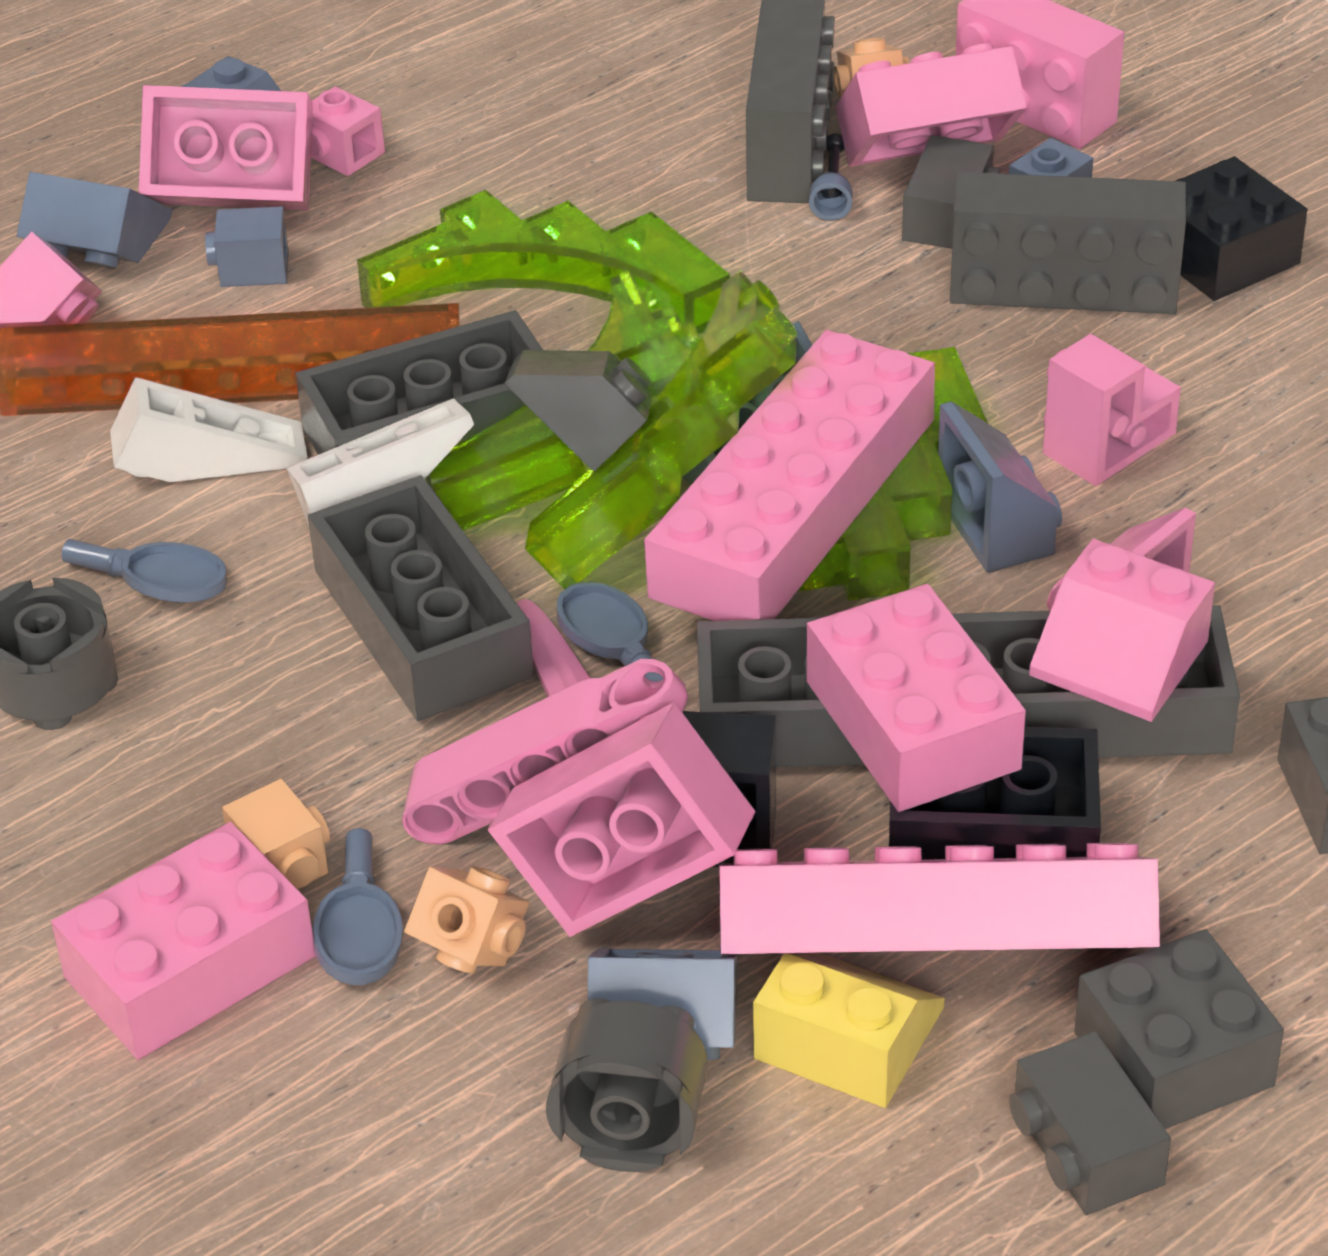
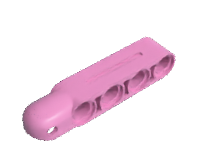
[402,659,688,845]

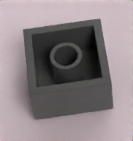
[1074,929,1284,1129]

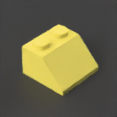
[753,953,945,1108]

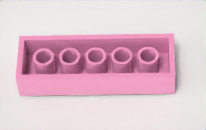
[644,330,935,621]
[719,843,1160,954]

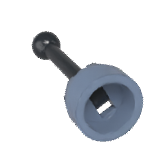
[809,133,853,221]

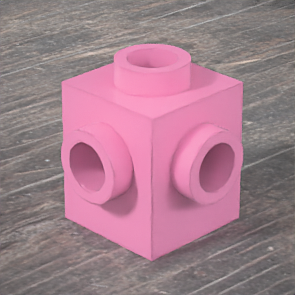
[311,86,385,176]

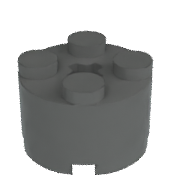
[0,578,118,730]
[546,998,708,1172]

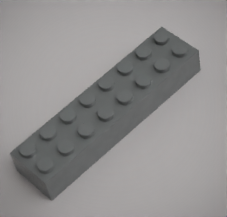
[697,605,1240,767]

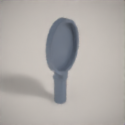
[62,539,227,603]
[557,582,663,682]
[313,828,403,985]

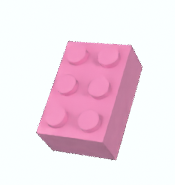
[956,0,1125,149]
[835,43,1027,167]
[139,85,313,211]
[807,583,1026,812]
[488,702,755,937]
[51,821,316,1061]

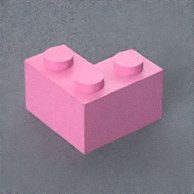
[1043,333,1181,486]

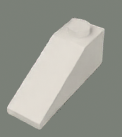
[110,377,308,482]
[287,398,474,526]

